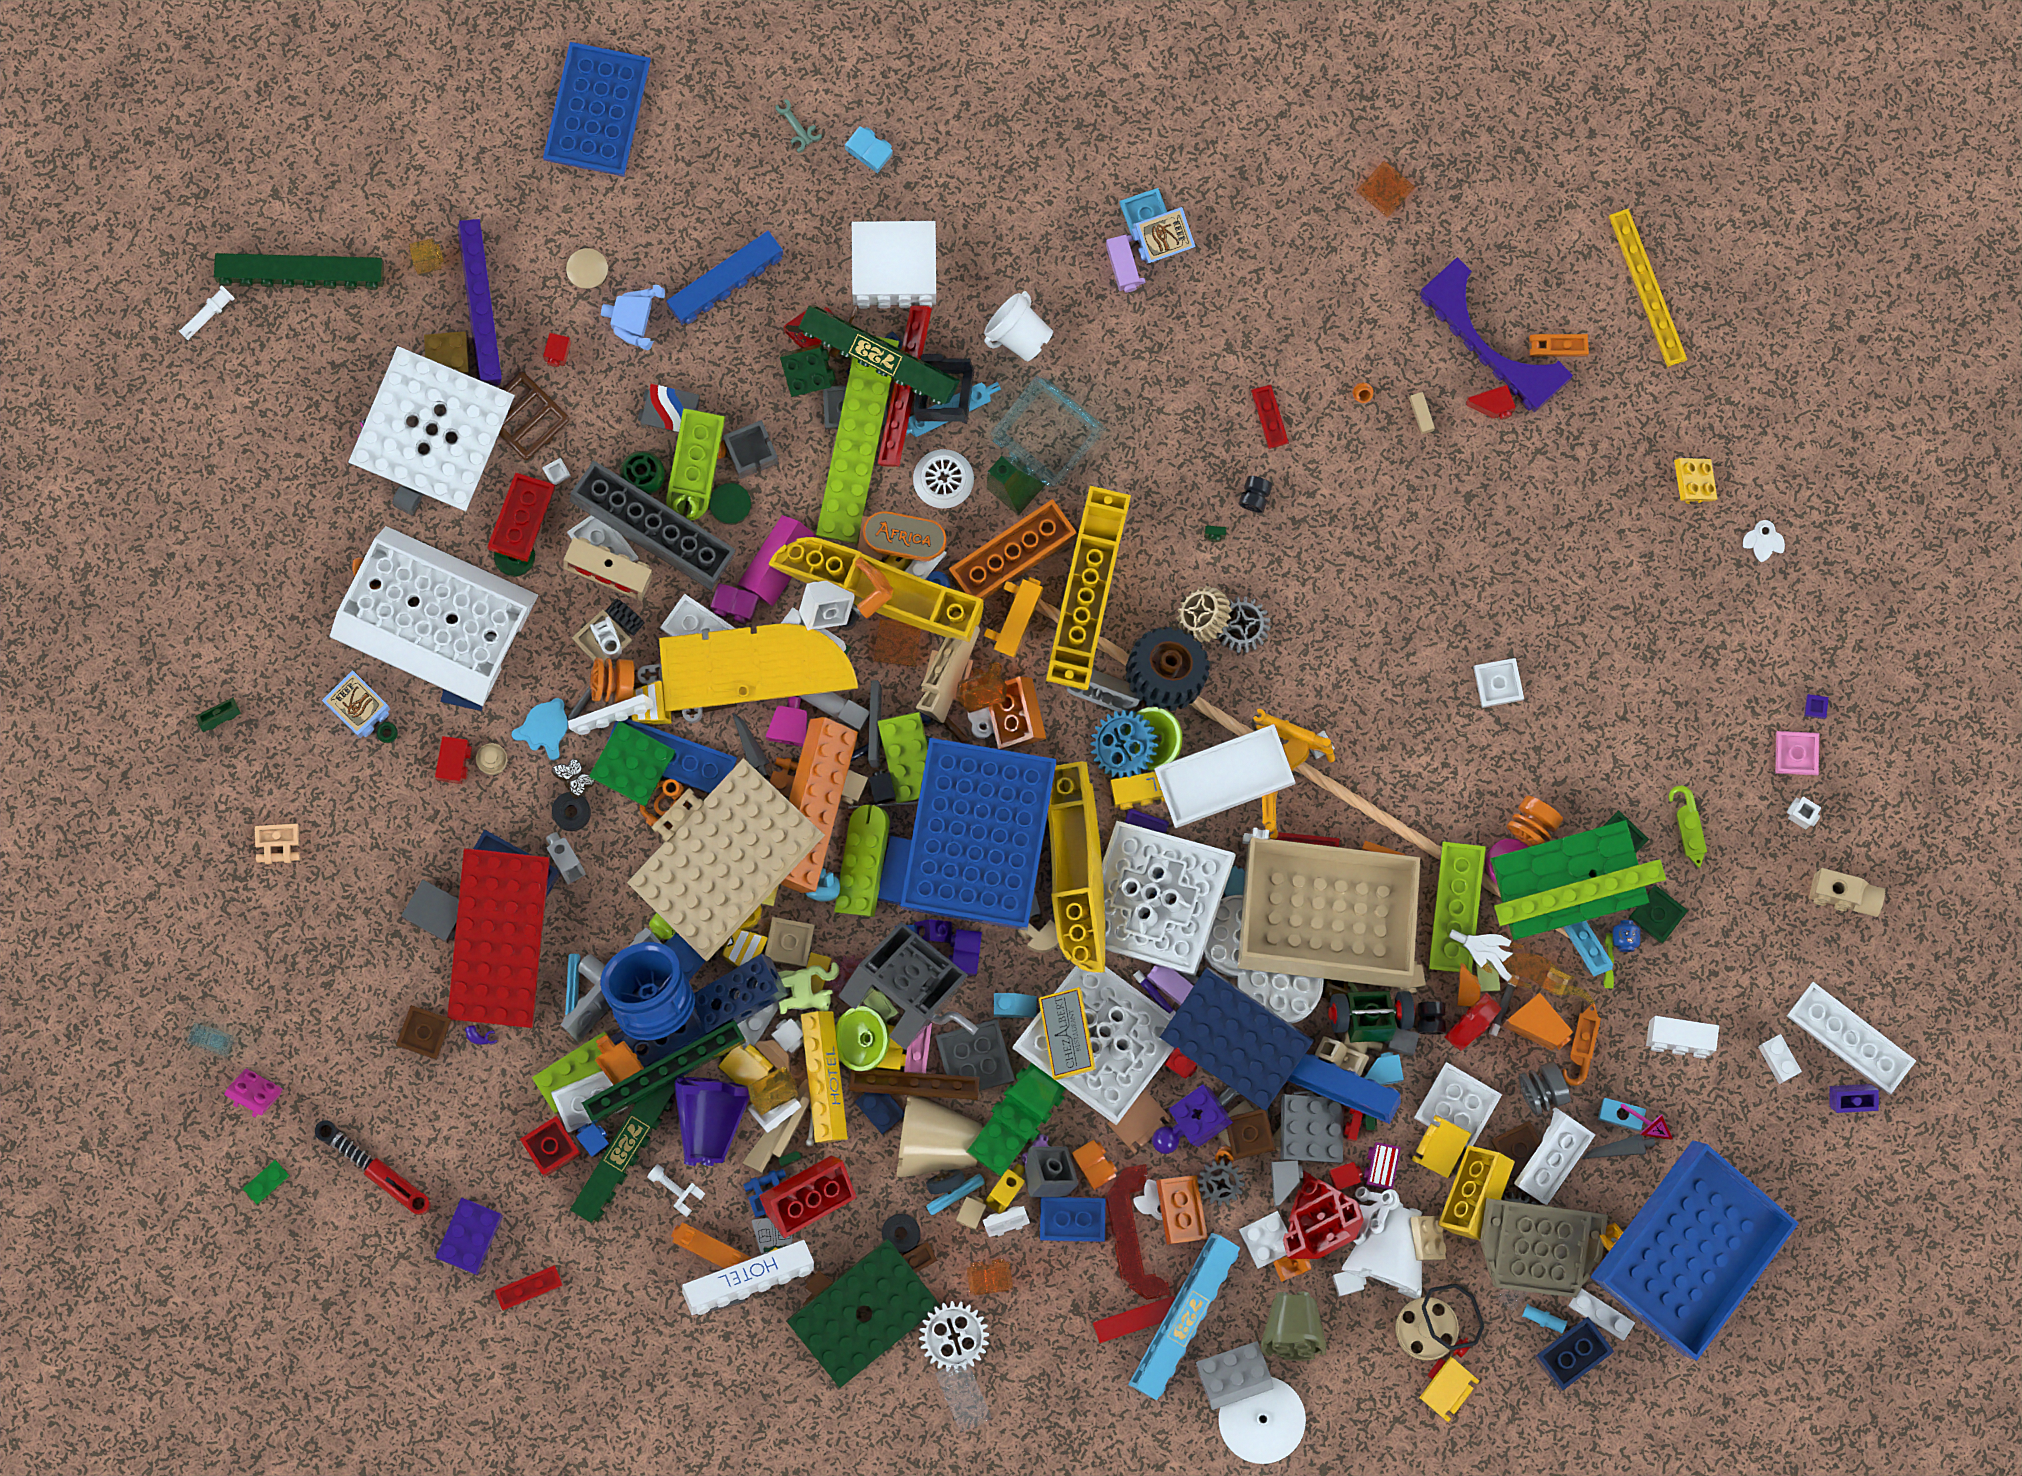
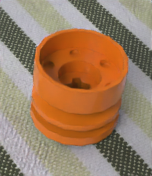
[590,657,634,703]
[1506,795,1563,846]

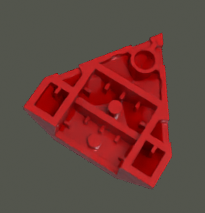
[1283,1171,1364,1259]

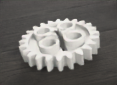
[919,1301,989,1372]

